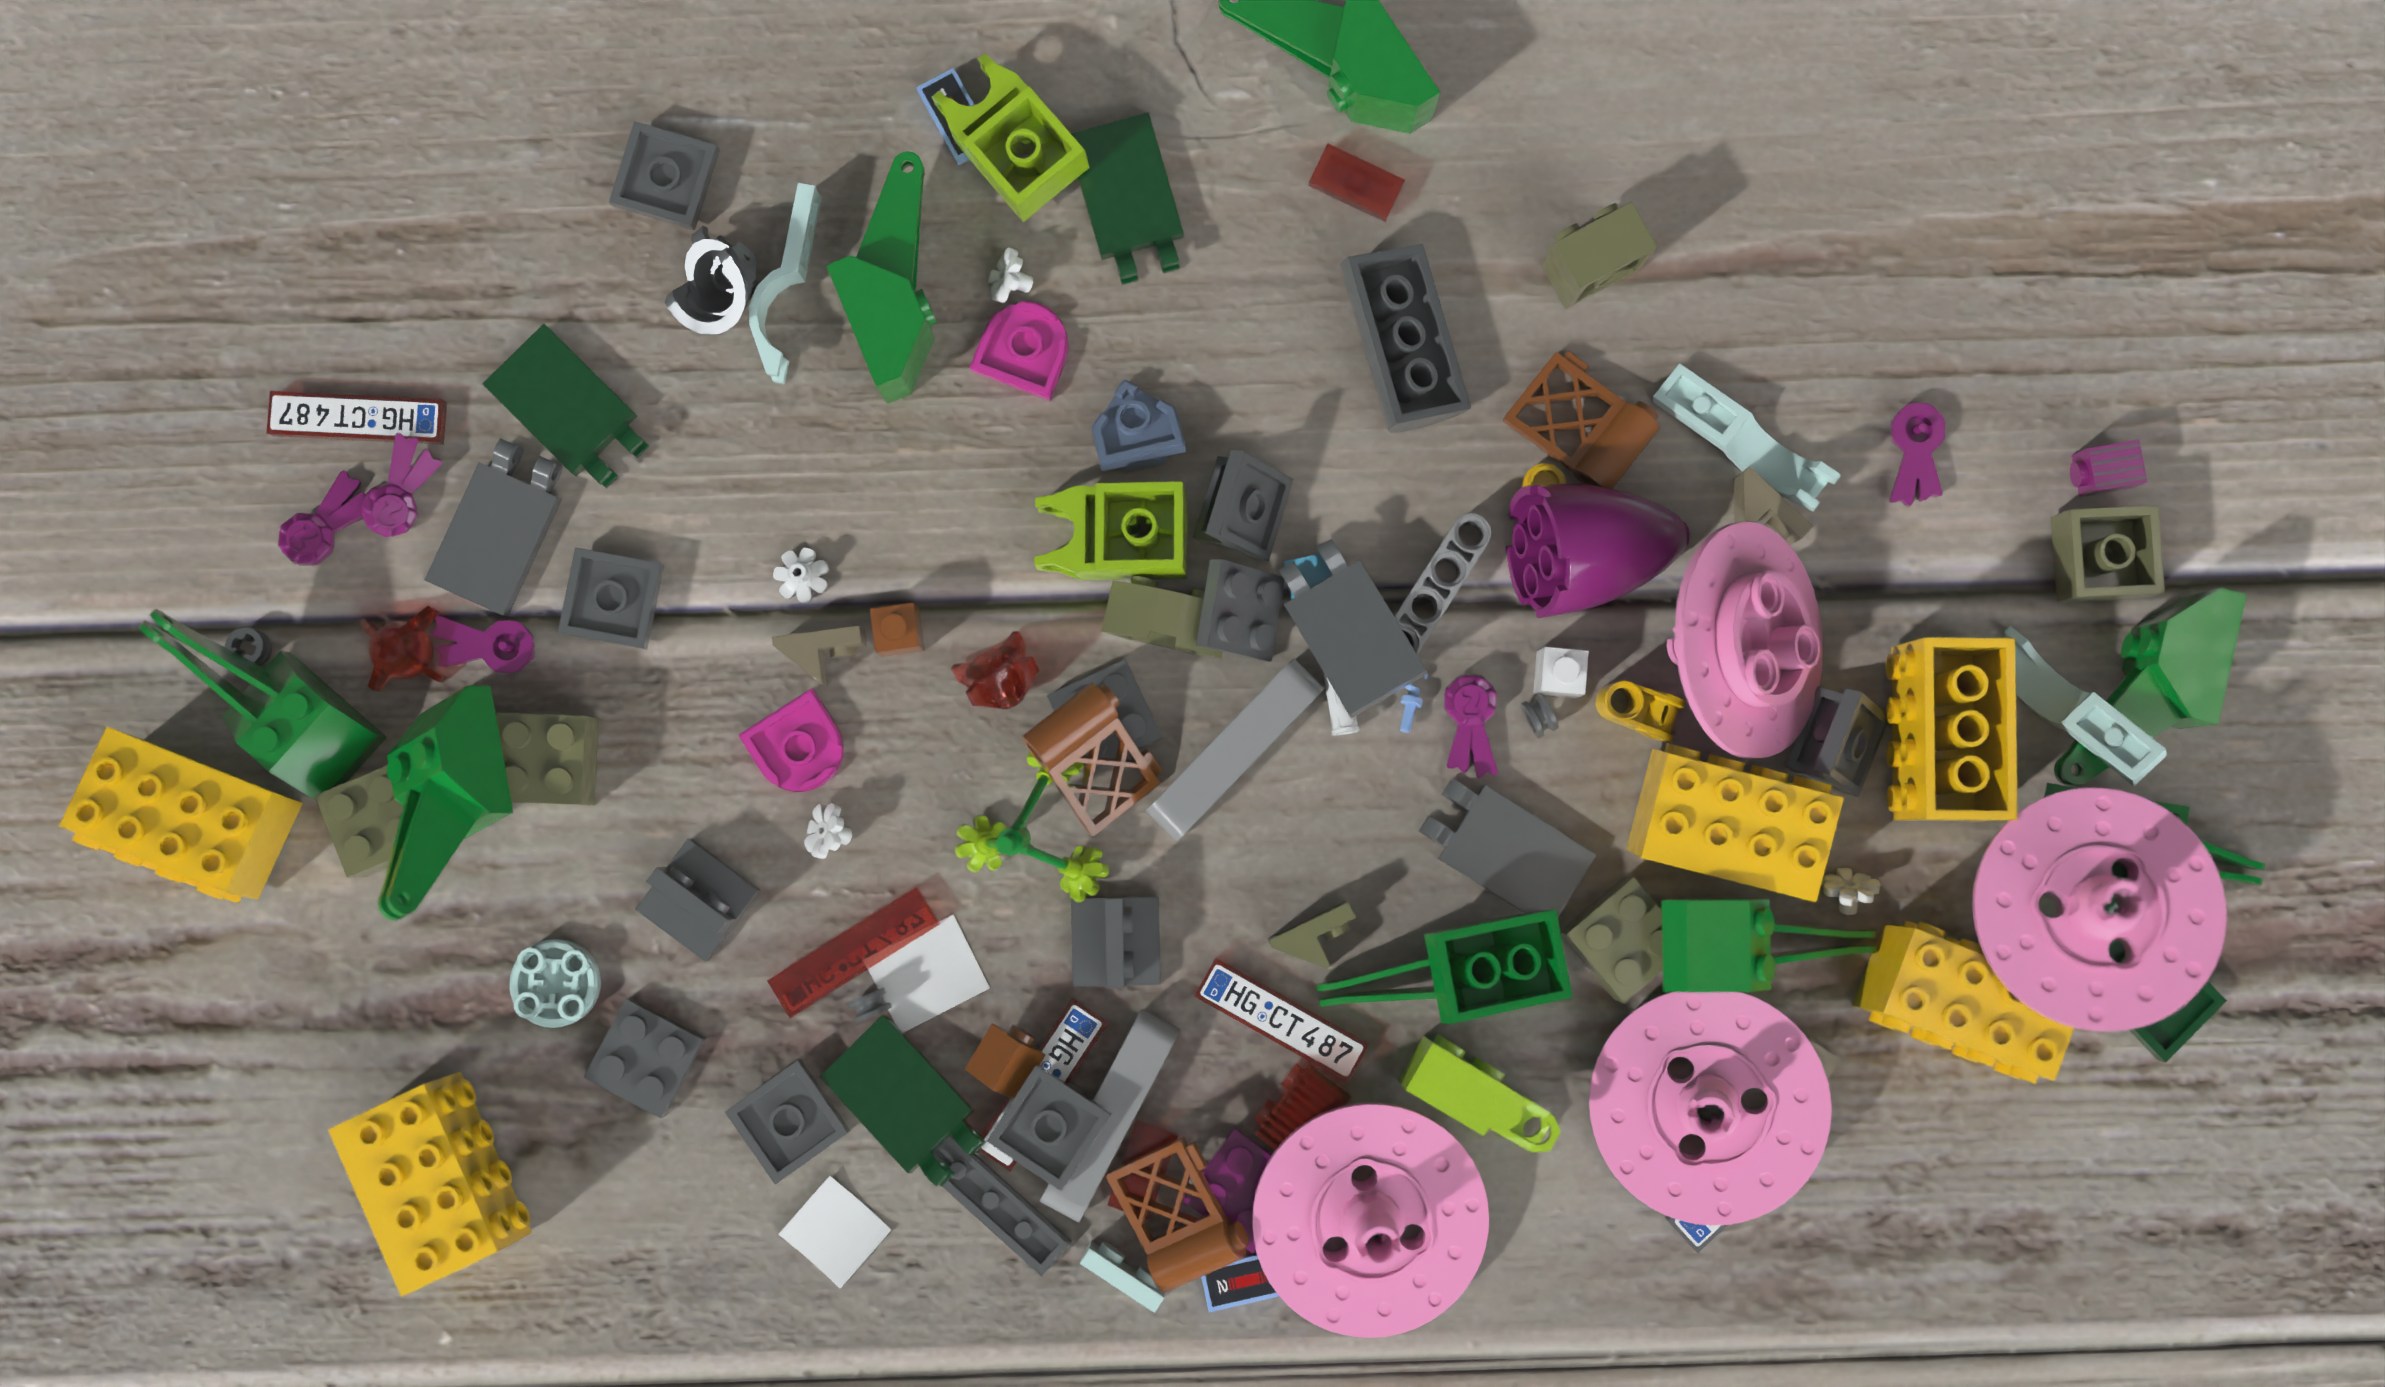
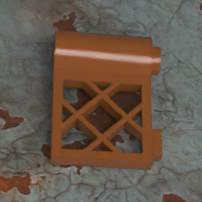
[1503,351,1660,488]
[1021,682,1162,837]
[1105,1136,1249,1292]

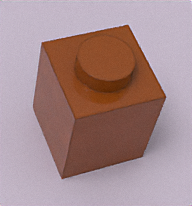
[870,603,925,657]
[965,1023,1046,1099]

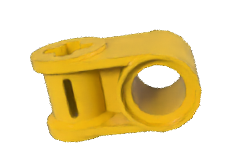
[1595,681,1686,743]

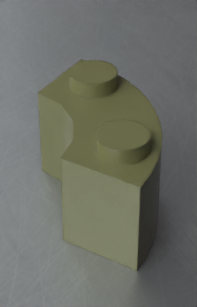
[1101,576,1223,659]

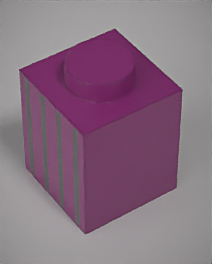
[2070,440,2148,498]

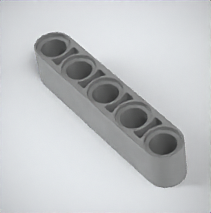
[1385,513,1491,699]
[1146,658,1325,842]
[1039,1009,1180,1222]

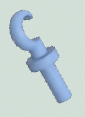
[1400,674,1428,733]

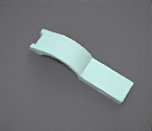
[749,183,822,384]
[1652,363,1841,511]
[2004,626,2167,786]

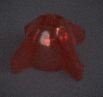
[357,606,447,692]
[951,631,1040,710]

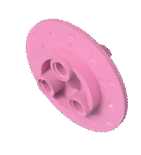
[1667,522,1823,759]
[1973,788,2227,1032]
[1589,992,1832,1225]
[1252,1102,1489,1338]

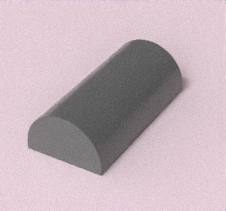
[1340,244,1471,433]

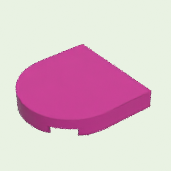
[969,301,1069,401]
[738,688,844,792]

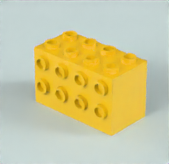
[1885,637,2017,822]
[59,727,303,903]
[1626,743,1844,902]
[1852,921,2074,1084]
[328,1071,532,1297]

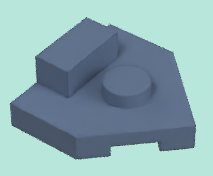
[1091,379,1186,474]

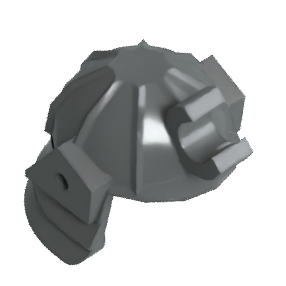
[665,226,758,335]

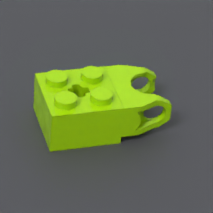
[932,53,1090,222]
[1034,481,1188,580]
[1398,1034,1561,1152]

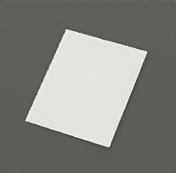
[864,914,990,1033]

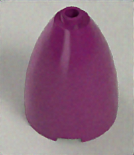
[1505,484,1690,618]

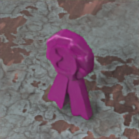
[1889,403,1945,507]
[360,432,442,537]
[278,470,365,566]
[430,616,535,673]
[1444,674,1498,778]

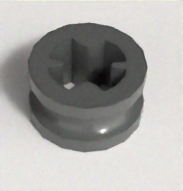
[225,627,272,666]
[1521,694,1559,738]
[847,987,892,1024]

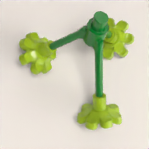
[955,752,1109,902]

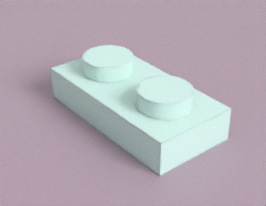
[1080,1241,1165,1313]

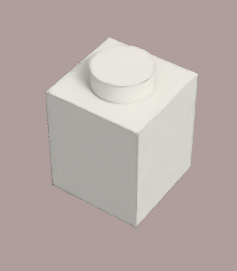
[1533,647,1589,698]

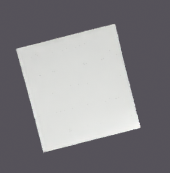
[778,1176,891,1289]

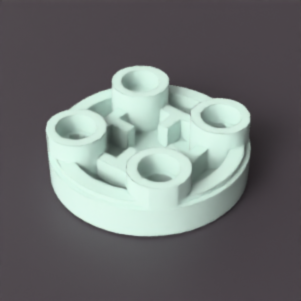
[510,939,601,1028]

